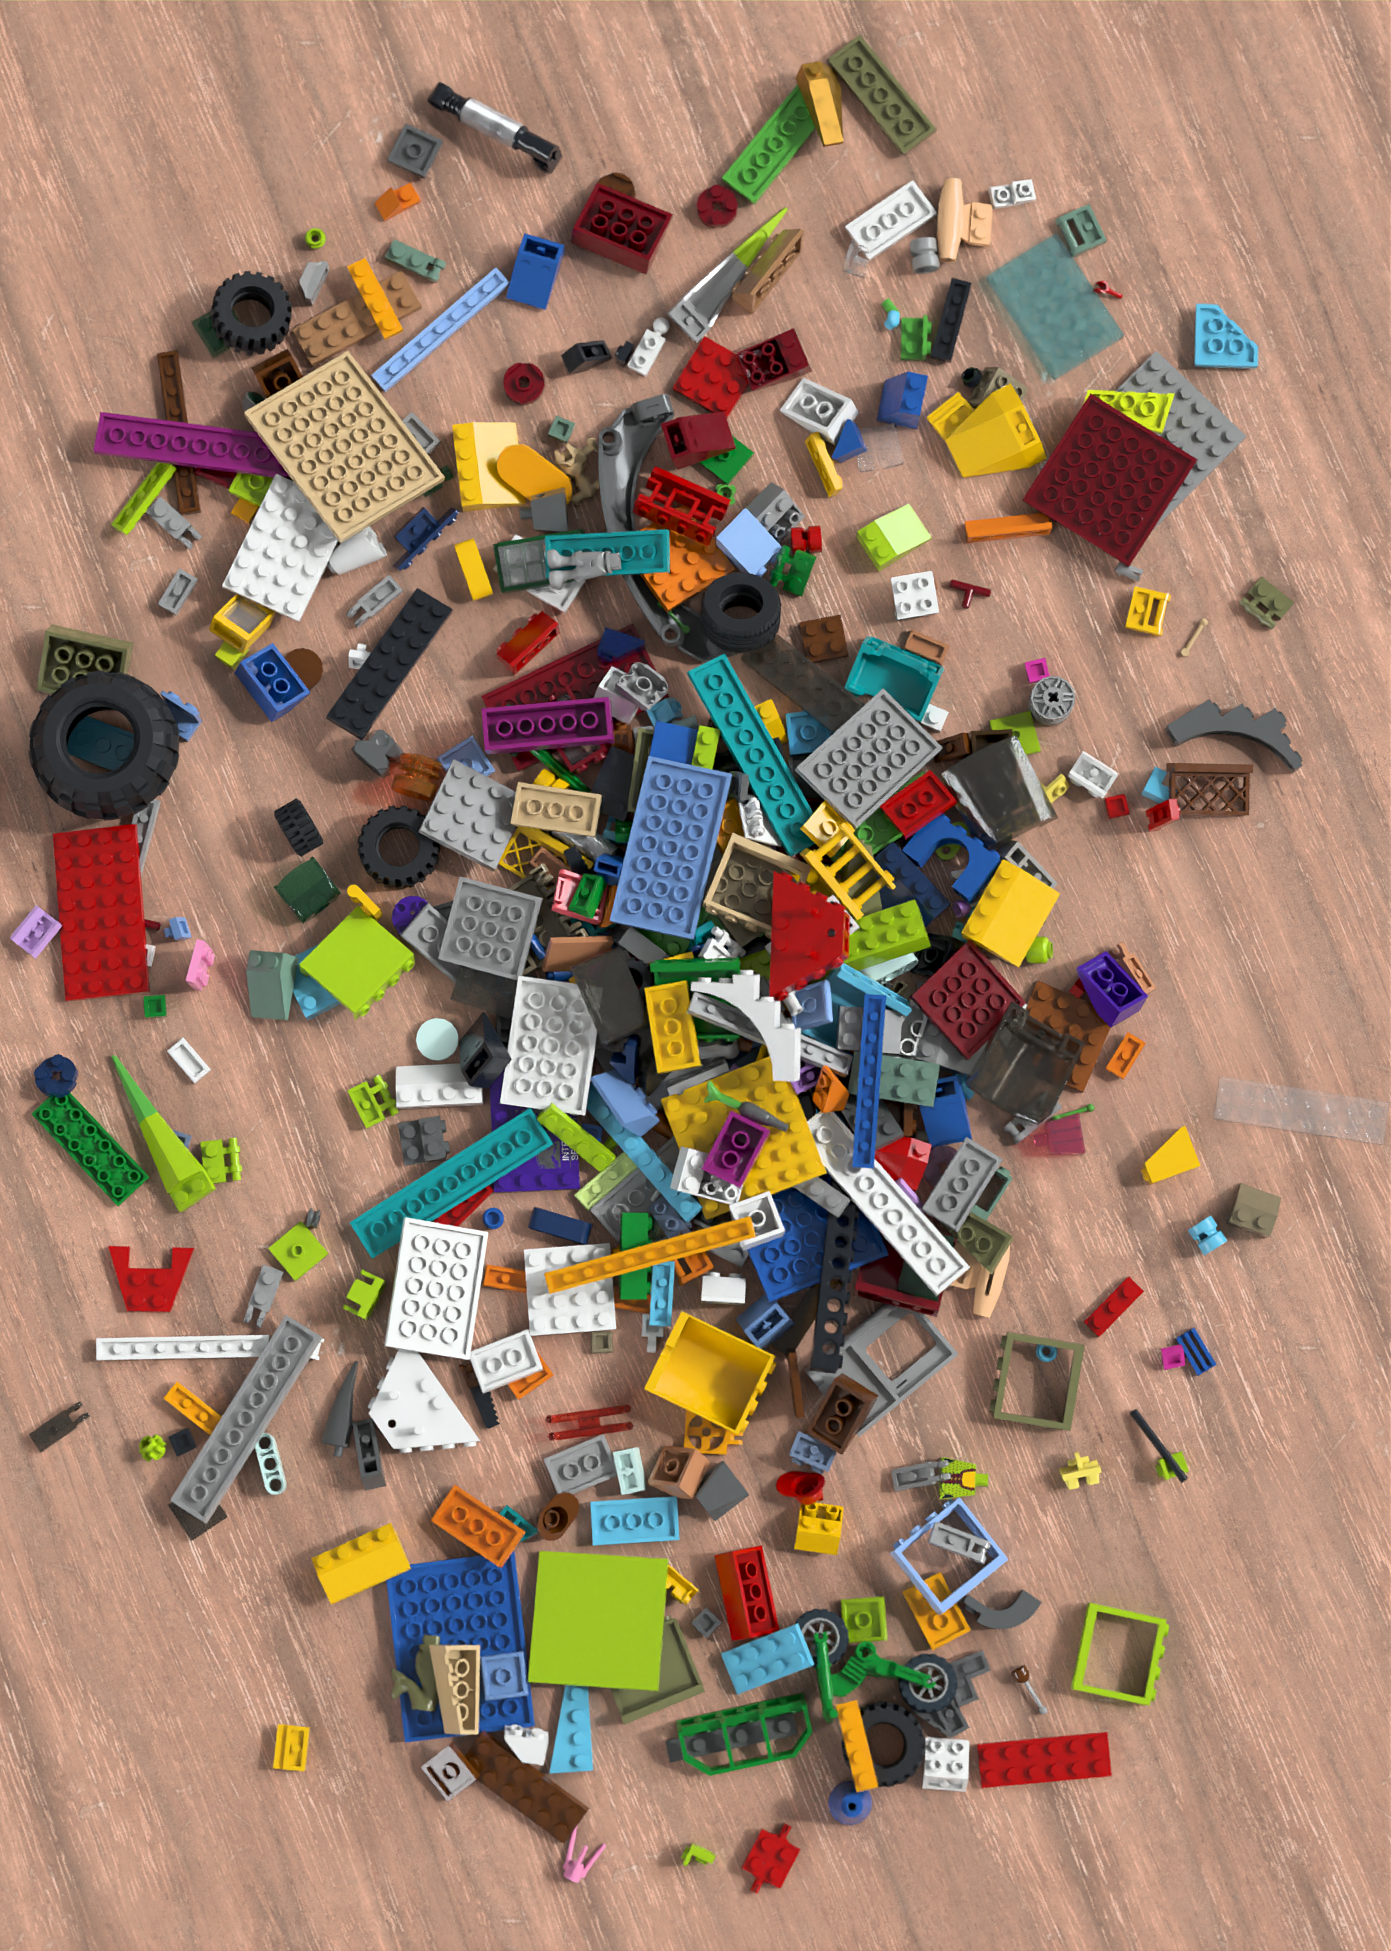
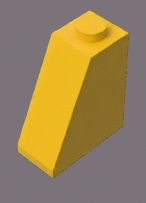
[1141,1126,1201,1185]

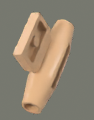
[936,178,993,263]
[950,1234,1011,1318]

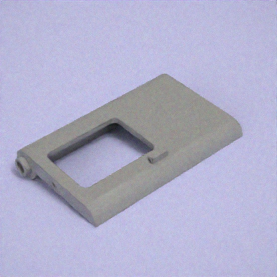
[804,1304,958,1437]

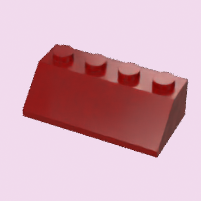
[714,1545,779,1641]

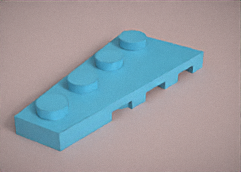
[549,1685,593,1774]

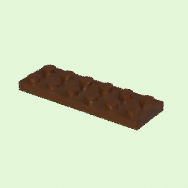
[465,1730,589,1844]

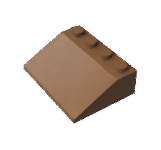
[732,229,804,314]

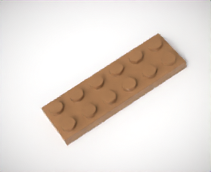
[292,271,422,367]

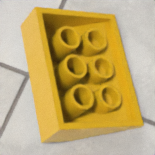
[452,422,526,512]
[961,859,1060,968]

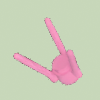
[562,1827,606,1883]

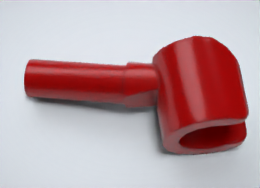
[1092,280,1123,299]

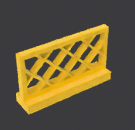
[498,826,595,890]

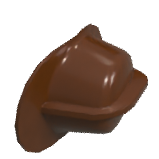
[537,1492,580,1541]

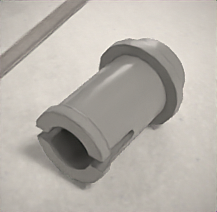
[1115,561,1143,582]

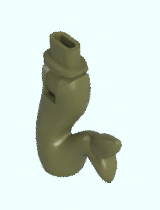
[391,1635,440,1712]

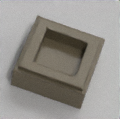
[591,1331,613,1353]

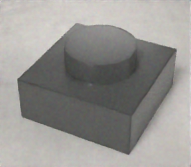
[691,1608,722,1638]

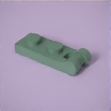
[385,239,446,283]

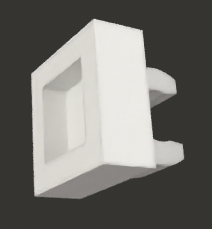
[348,644,371,669]

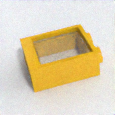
[209,594,275,653]

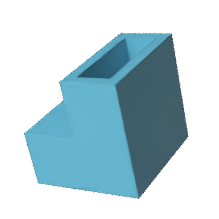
[1141,767,1169,804]

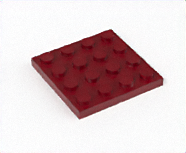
[910,940,1026,1060]

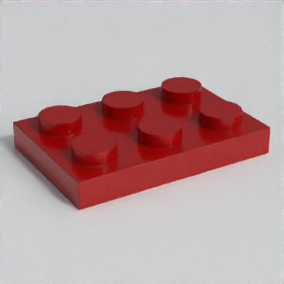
[880,770,957,840]

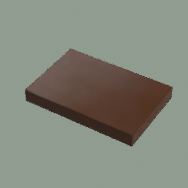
[786,1348,804,1418]

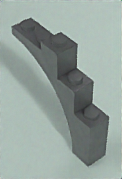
[1165,699,1303,773]

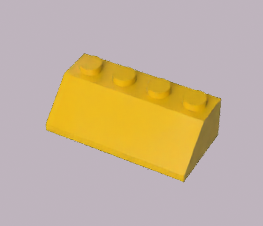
[311,1523,411,1605]

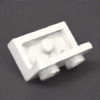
[1067,751,1119,798]

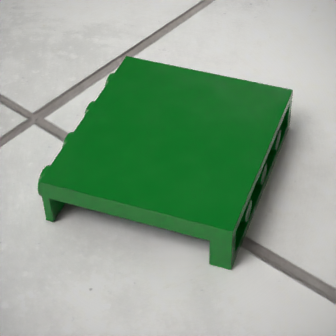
[650,957,742,1042]

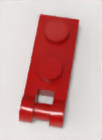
[1146,799,1180,832]

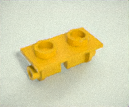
[666,1564,699,1605]

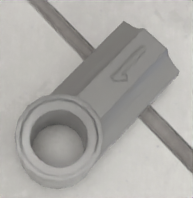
[697,1038,739,1059]

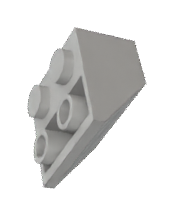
[746,482,805,543]

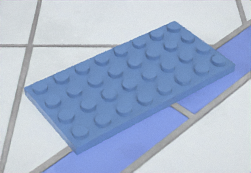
[610,756,732,940]

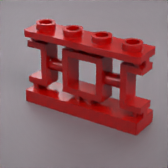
[632,466,731,546]

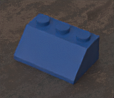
[235,643,310,722]

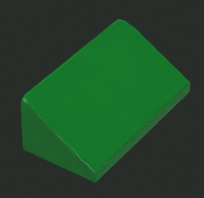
[568,873,607,919]

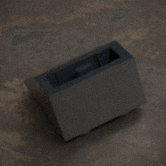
[459,1012,512,1088]

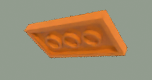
[430,1484,525,1568]

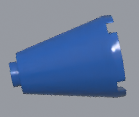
[828,1781,872,1825]

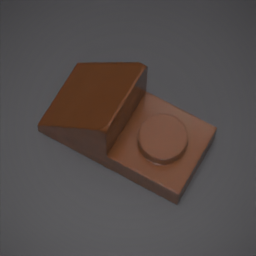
[934,732,971,763]

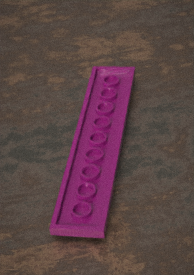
[93,412,292,480]

